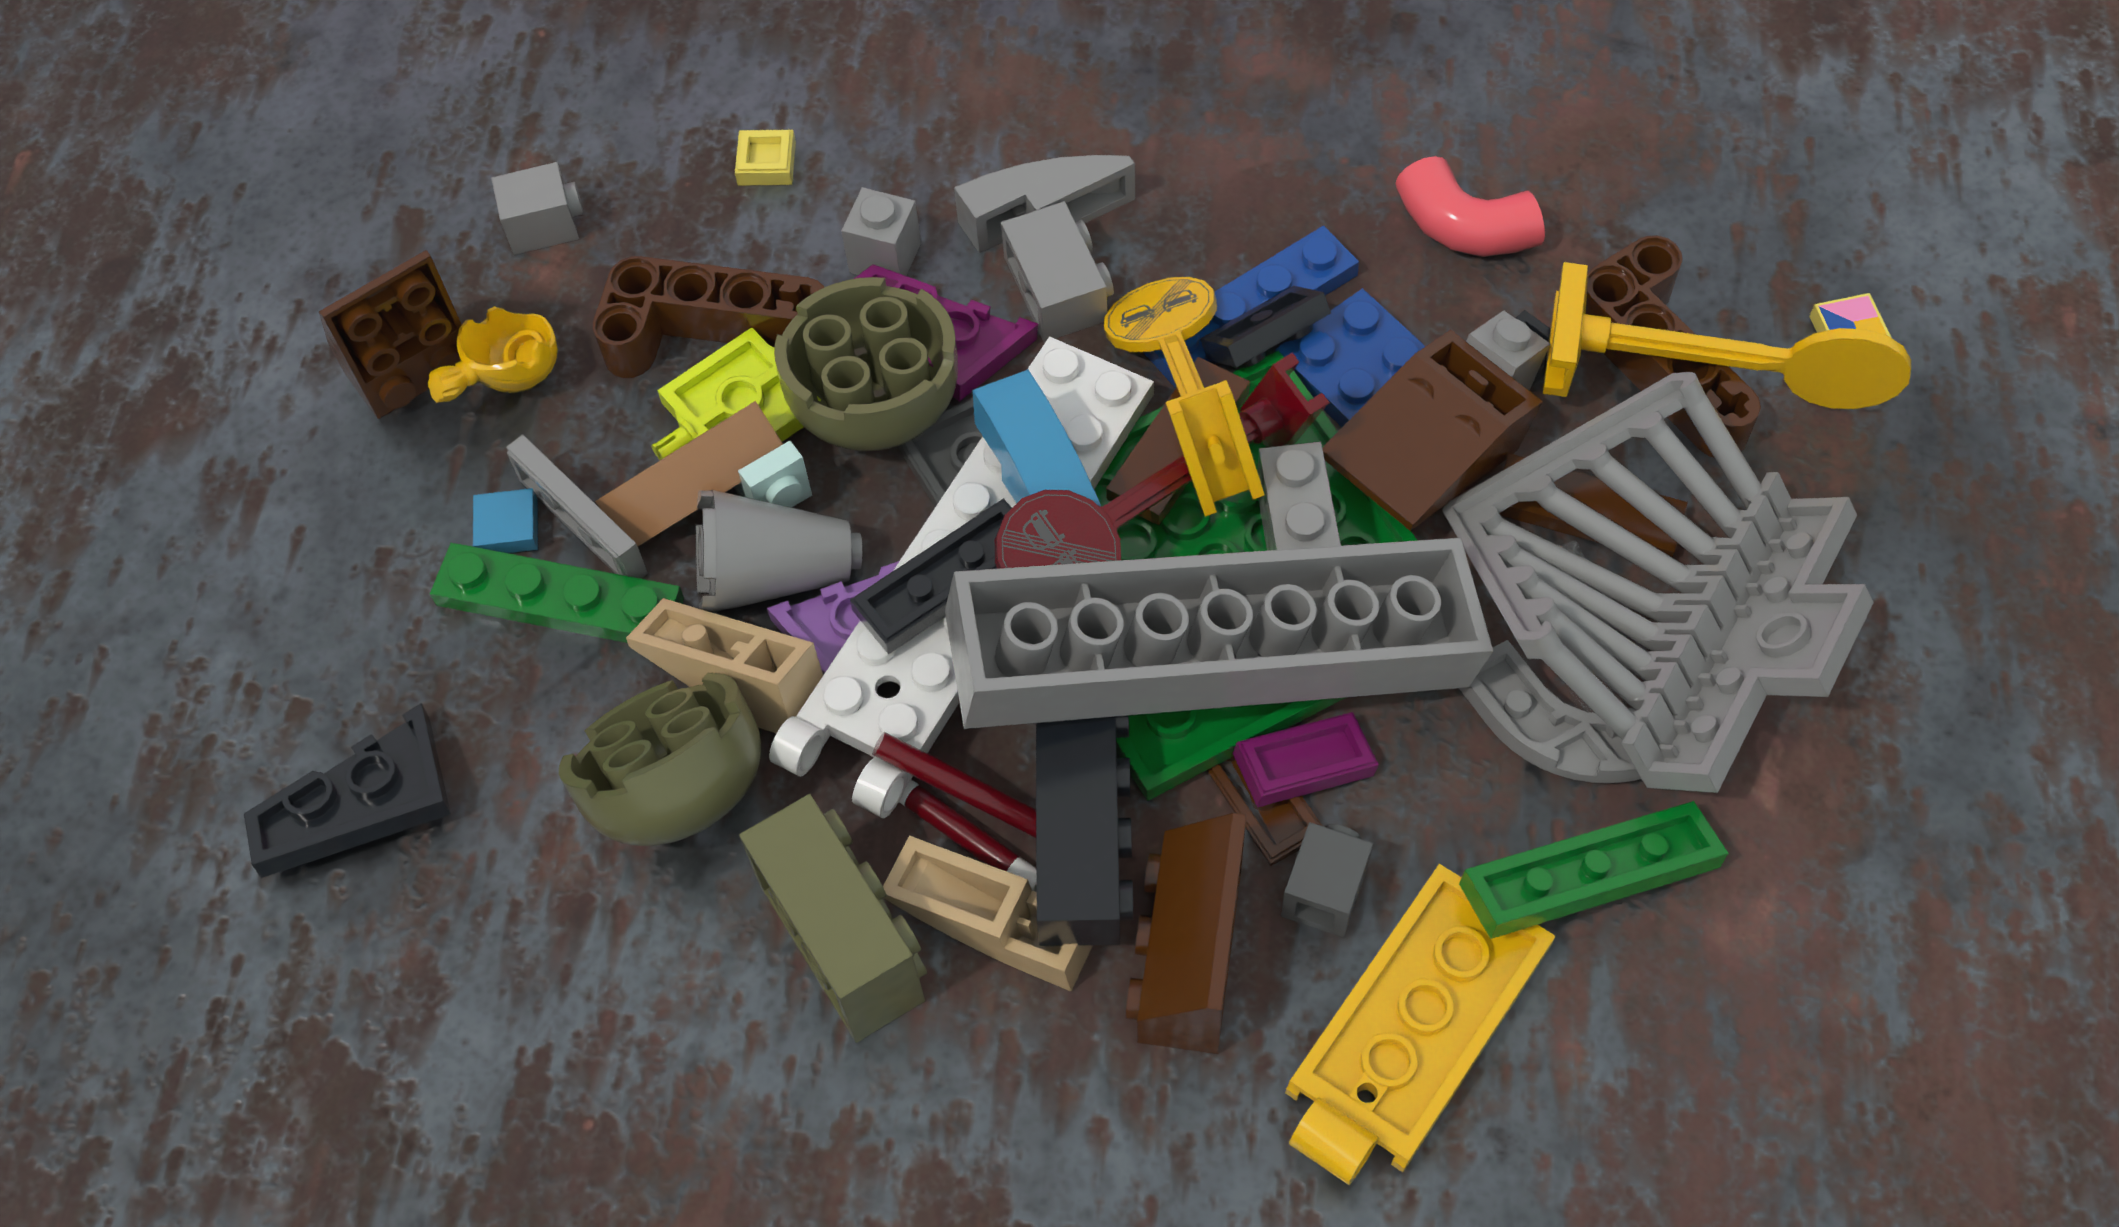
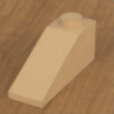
[626,598,823,733]

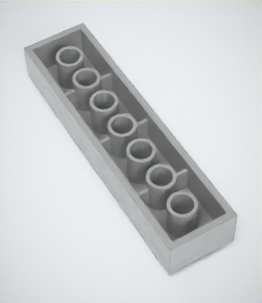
[945,538,1493,729]

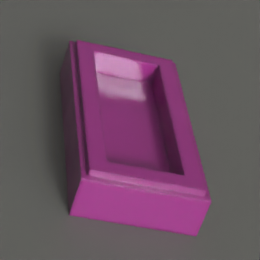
[1233,712,1379,807]

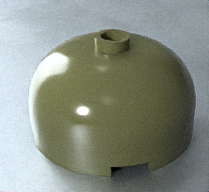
[774,277,958,451]
[559,673,761,846]

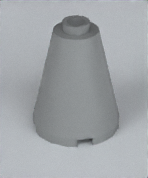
[696,490,862,613]

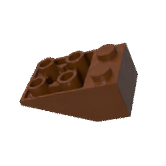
[319,250,462,419]
[1322,329,1543,531]

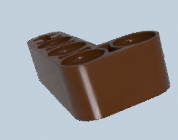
[1585,235,1761,458]
[592,256,824,378]

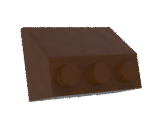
[1126,813,1247,1054]

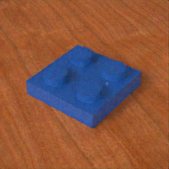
[1275,288,1425,427]

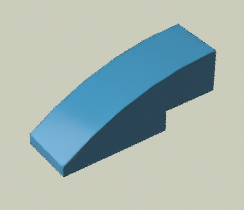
[972,369,1101,506]

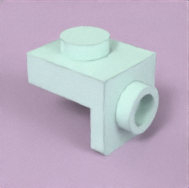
[734,441,812,508]

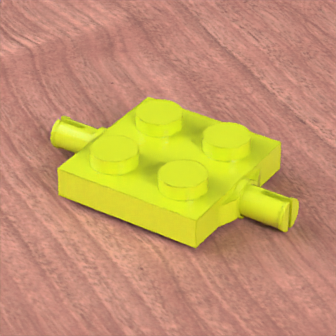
[651,327,821,460]

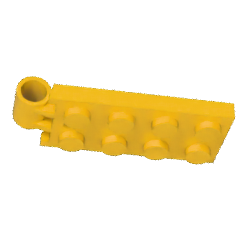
[1285,864,1555,1185]

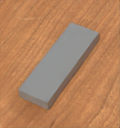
[506,434,648,579]

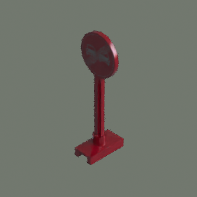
[994,352,1330,569]

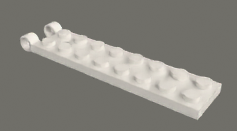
[769,336,1154,818]

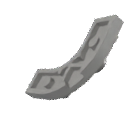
[1459,640,1642,783]

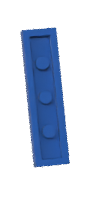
[1143,225,1359,388]

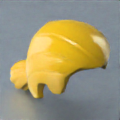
[428,306,558,403]

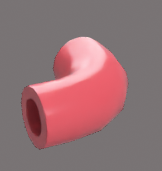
[1395,156,1545,257]

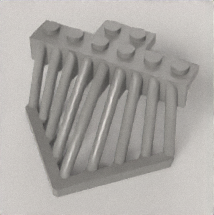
[1442,372,1874,793]

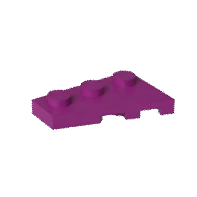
[854,264,1039,401]

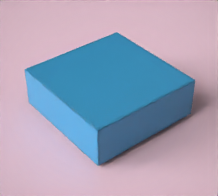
[473,488,538,553]

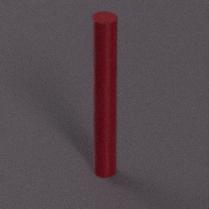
[872,732,1036,838]

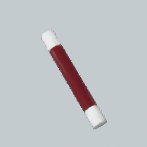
[899,779,1037,892]

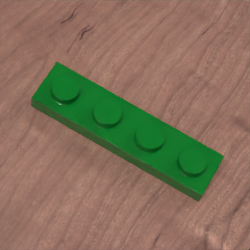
[430,543,684,643]
[1459,801,1729,939]

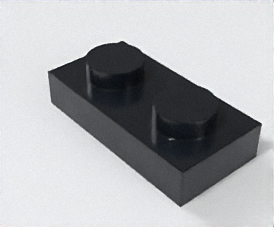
[1200,286,1331,369]

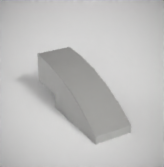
[954,155,1135,253]

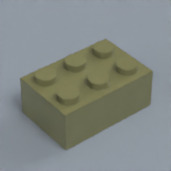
[739,794,927,1043]

